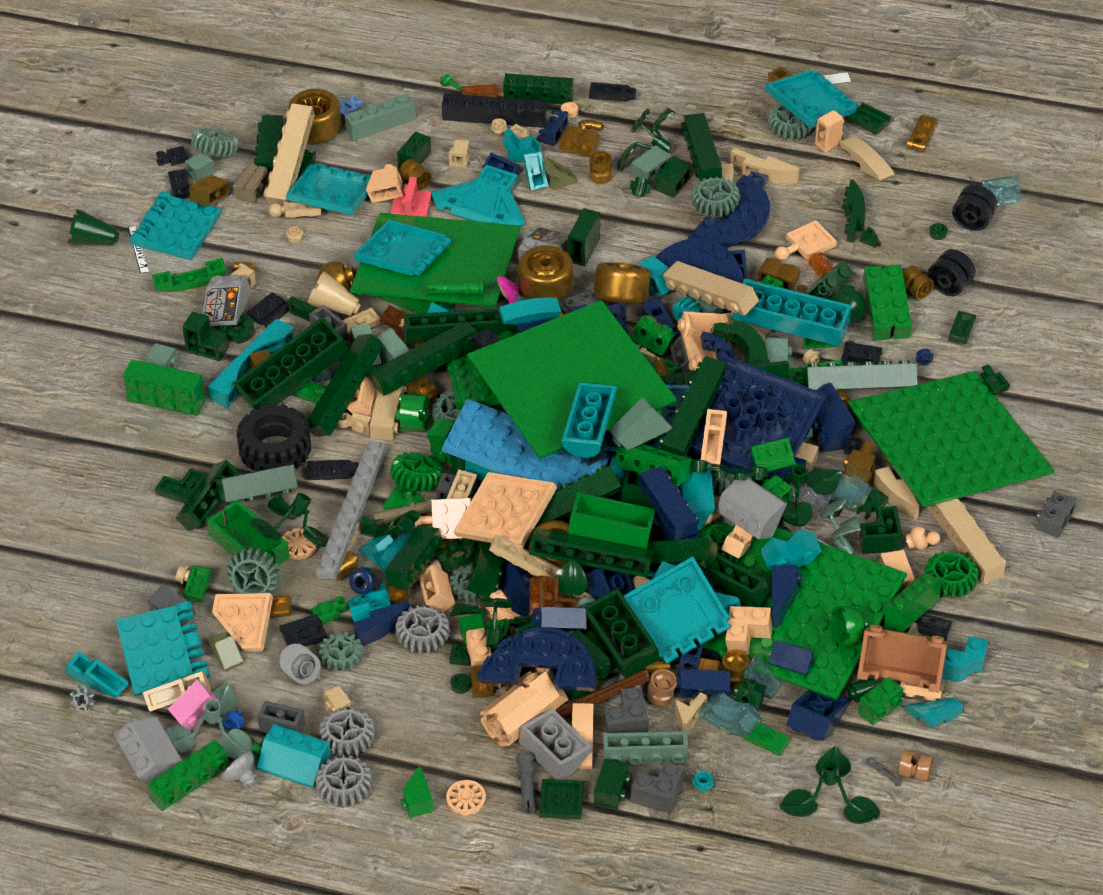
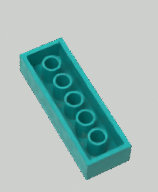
[732,279,852,346]

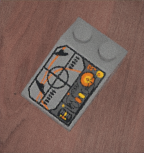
[518,227,568,260]
[203,275,252,326]

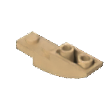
[730,148,800,184]

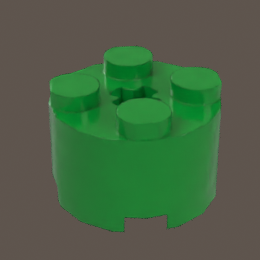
[396,394,430,432]

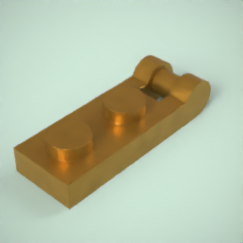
[907,115,937,152]

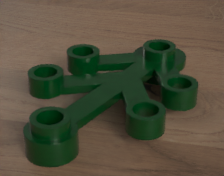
[692,459,768,481]

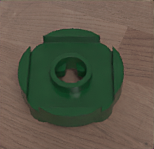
[217,312,254,344]
[436,540,476,569]

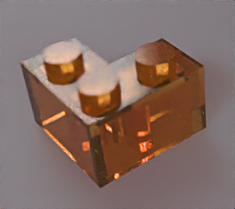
[529,575,577,617]

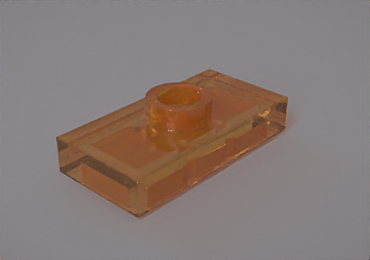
[462,84,497,97]

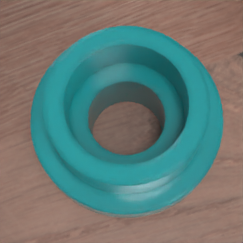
[693,771,714,791]

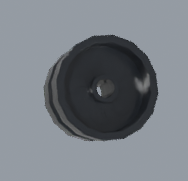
[952,185,998,231]
[928,249,976,297]

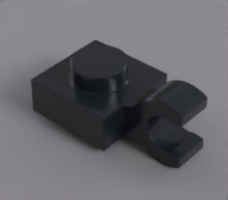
[156,146,188,166]

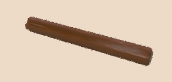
[555,670,650,719]

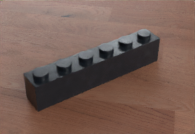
[442,93,547,128]

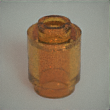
[808,252,833,277]

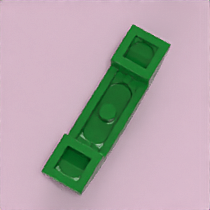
[152,258,226,292]

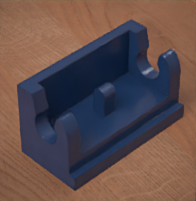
[537,110,569,146]

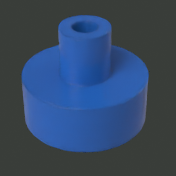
[222,710,244,730]

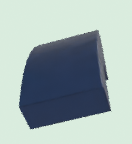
[700,331,734,359]

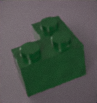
[182,311,229,362]
[859,506,903,554]

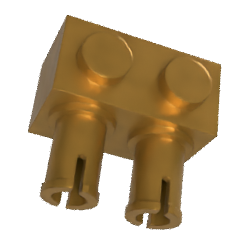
[843,441,875,495]

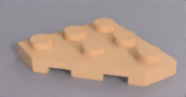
[212,593,273,652]

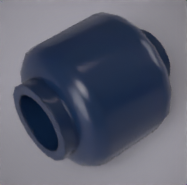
[349,567,377,594]

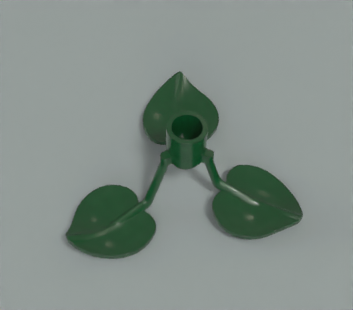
[617,108,675,171]
[750,464,841,527]
[250,493,329,547]
[526,558,593,635]
[450,597,531,649]
[779,746,880,824]

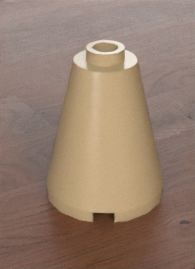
[307,272,361,316]

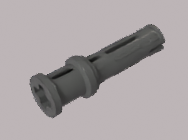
[516,753,536,814]

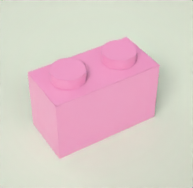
[168,680,220,731]

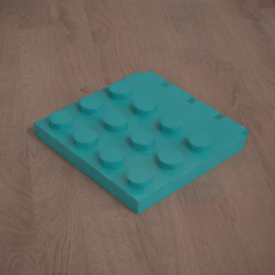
[764,70,858,128]
[286,163,371,215]
[354,219,451,276]
[623,557,730,664]

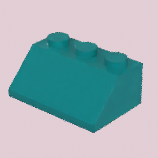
[677,464,715,531]
[257,724,331,789]

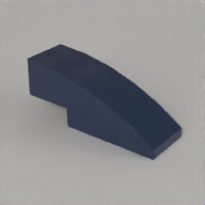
[353,600,409,646]

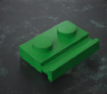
[750,438,796,473]

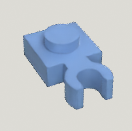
[339,94,364,120]

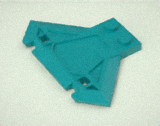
[431,165,526,226]

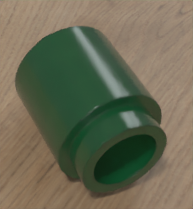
[847,677,878,703]

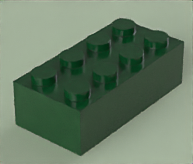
[583,589,660,678]

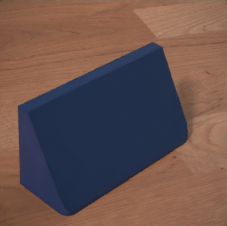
[482,153,523,175]
[768,640,814,675]

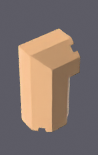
[480,668,569,746]

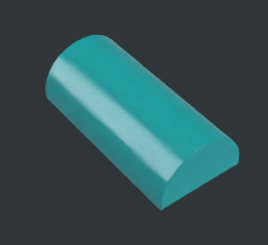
[562,382,617,458]

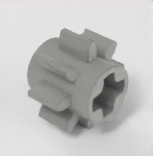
[70,685,96,711]

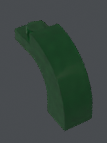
[710,319,768,363]

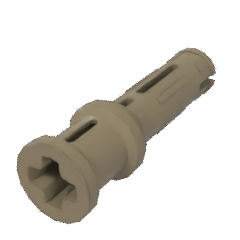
[374,498,432,525]

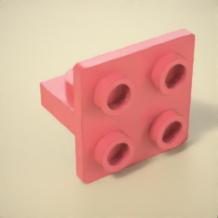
[391,177,431,217]

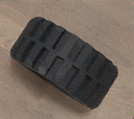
[237,404,311,471]

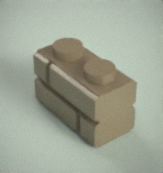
[233,163,269,203]

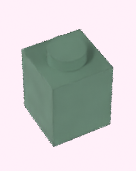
[185,152,214,182]

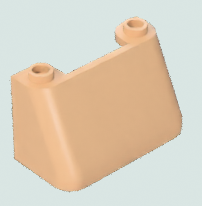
[678,312,728,371]

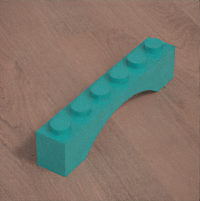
[208,319,295,408]

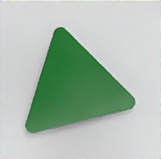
[383,484,424,510]

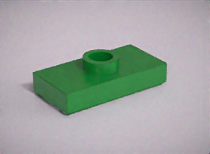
[183,565,213,603]
[743,721,790,756]

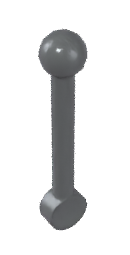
[866,757,902,787]

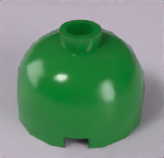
[830,606,867,647]

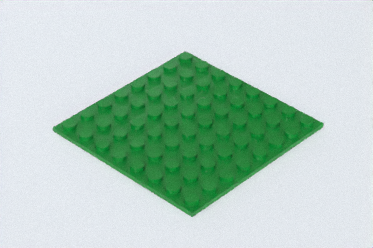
[350,213,521,307]
[467,300,677,459]
[846,371,1054,507]
[695,528,907,701]

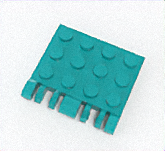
[129,191,221,261]
[116,601,210,697]

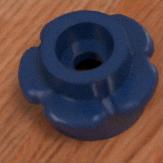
[916,348,934,365]

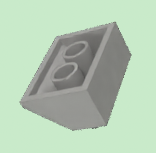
[715,477,787,539]
[519,708,592,780]
[114,717,182,784]

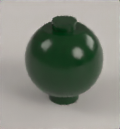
[830,284,865,326]

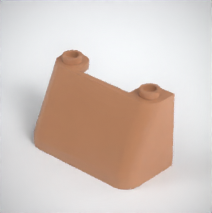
[857,625,947,693]

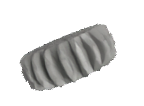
[395,605,450,655]
[319,707,375,758]
[316,754,373,808]

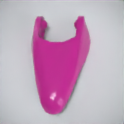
[497,276,523,304]

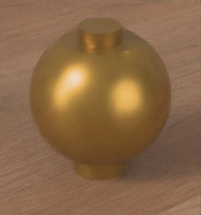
[316,261,357,291]

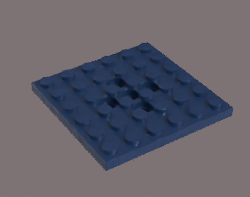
[689,354,827,480]

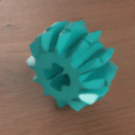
[672,297,702,324]

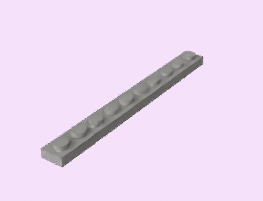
[316,442,387,579]

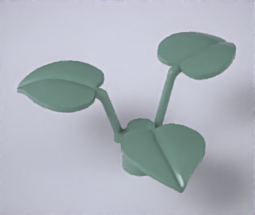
[816,496,861,554]
[165,683,252,758]

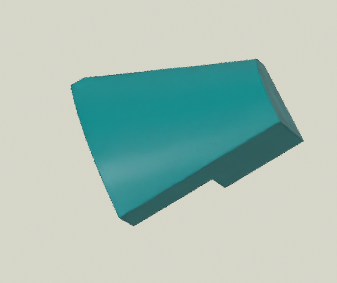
[348,582,391,622]
[905,698,963,729]

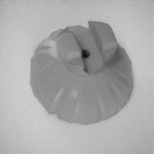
[221,751,257,788]

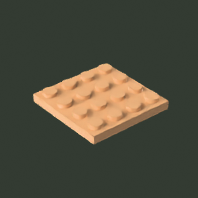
[453,472,557,548]

